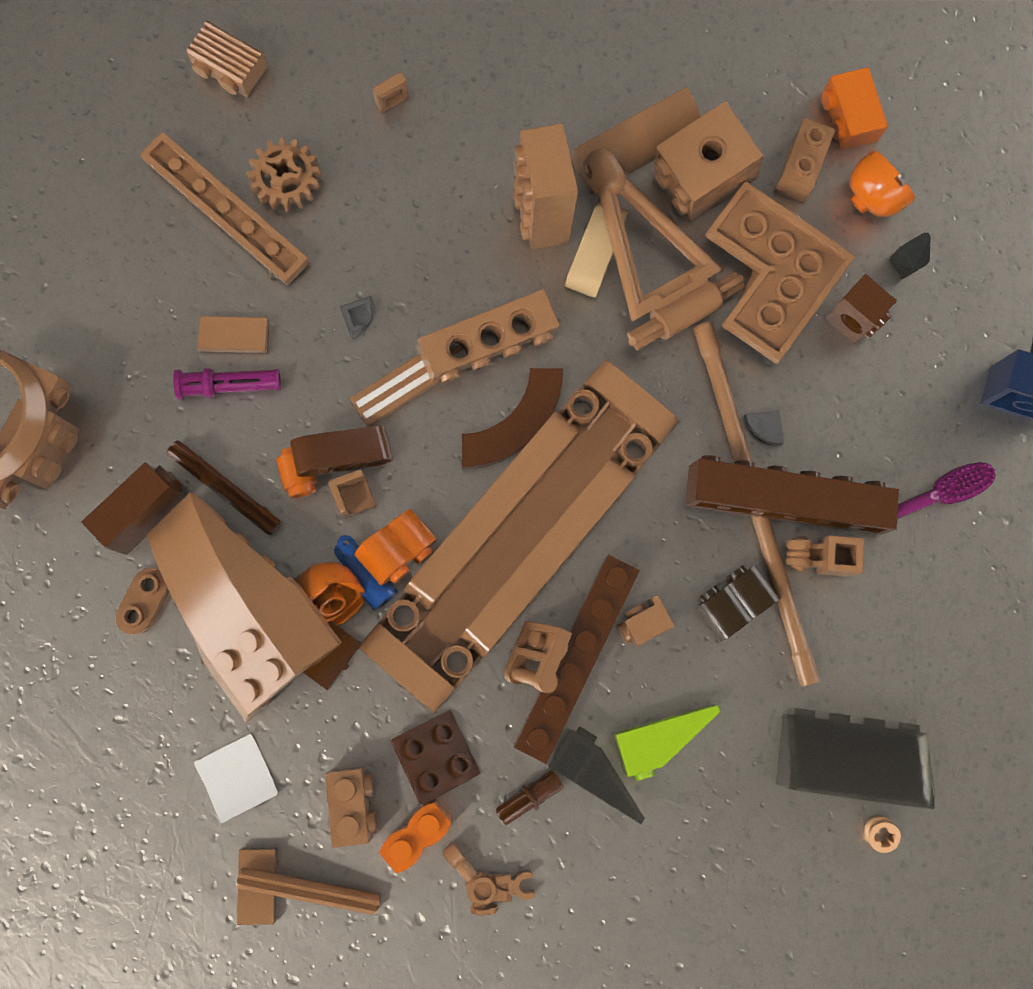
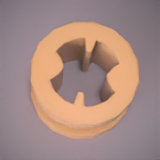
[864,815,901,853]

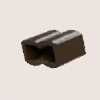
[696,565,781,641]

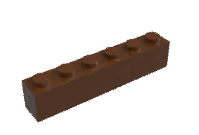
[685,455,899,535]
[513,555,640,764]

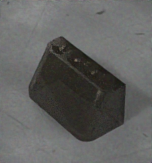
[776,708,936,809]

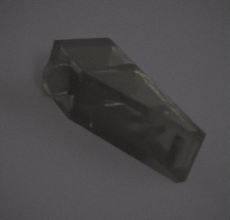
[547,726,645,824]

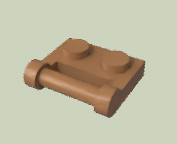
[504,621,572,693]

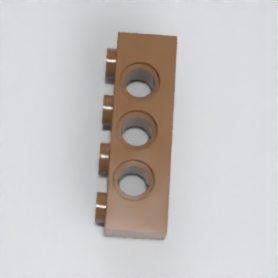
[416,289,560,383]

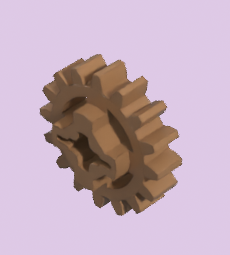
[247,137,322,212]

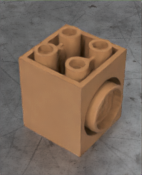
[653,101,763,222]

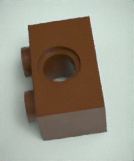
[825,273,897,344]

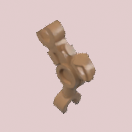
[442,842,535,916]

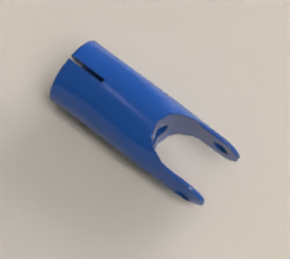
[334,535,398,611]

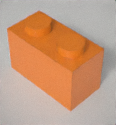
[821,67,888,150]

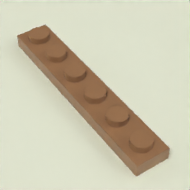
[139,131,310,286]

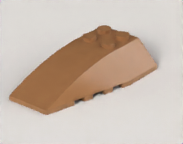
[147,492,342,722]

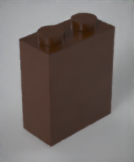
[81,462,186,555]

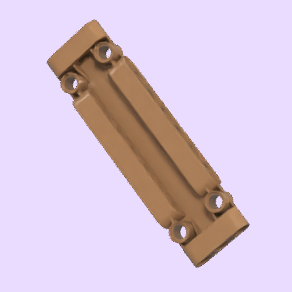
[358,360,679,713]

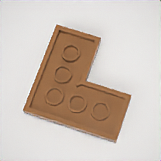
[705,181,856,364]

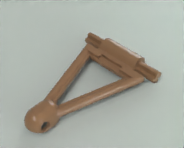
[583,149,745,351]

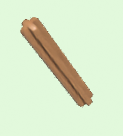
[236,867,380,915]

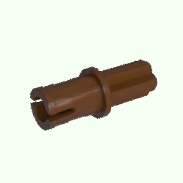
[496,769,565,825]

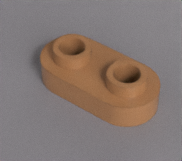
[116,568,169,635]

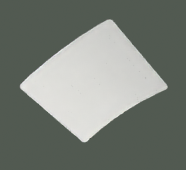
[194,734,278,823]

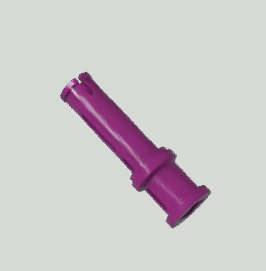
[173,368,281,400]

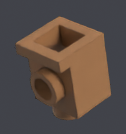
[616,595,675,647]

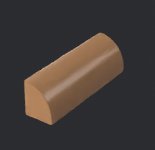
[572,87,701,195]

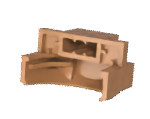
[0,350,79,510]

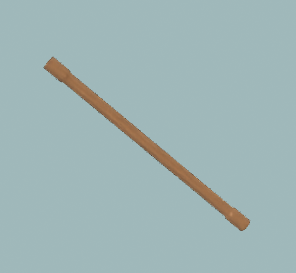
[693,322,821,687]

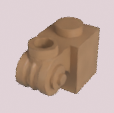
[786,535,864,577]

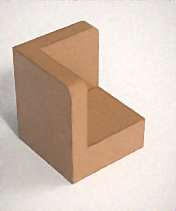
[328,469,377,519]

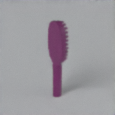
[897,462,996,519]

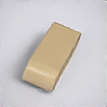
[565,199,629,299]

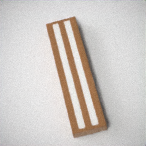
[349,344,467,427]

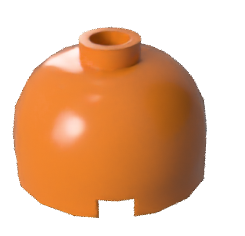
[850,150,916,217]
[296,562,365,626]

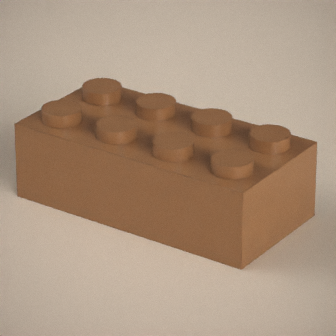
[512,123,578,251]

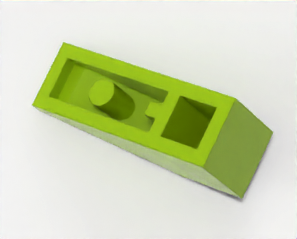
[612,704,720,781]

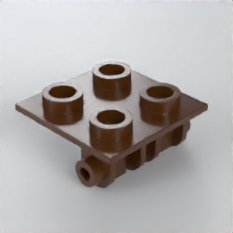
[390,710,481,806]

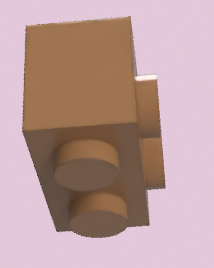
[325,766,377,848]

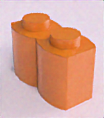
[354,508,438,586]
[379,799,453,873]

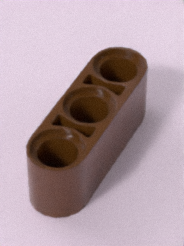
[290,426,393,477]

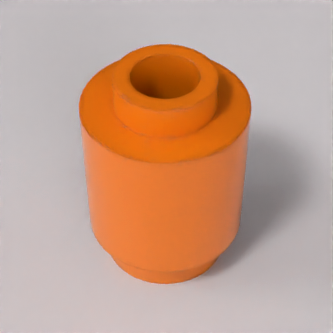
[275,447,317,499]

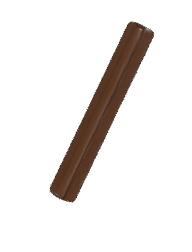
[166,440,281,535]

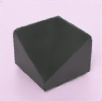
[889,232,931,279]

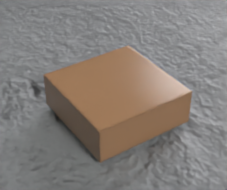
[372,72,409,112]

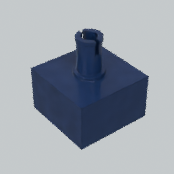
[980,338,1033,421]

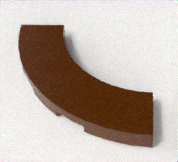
[462,368,564,469]

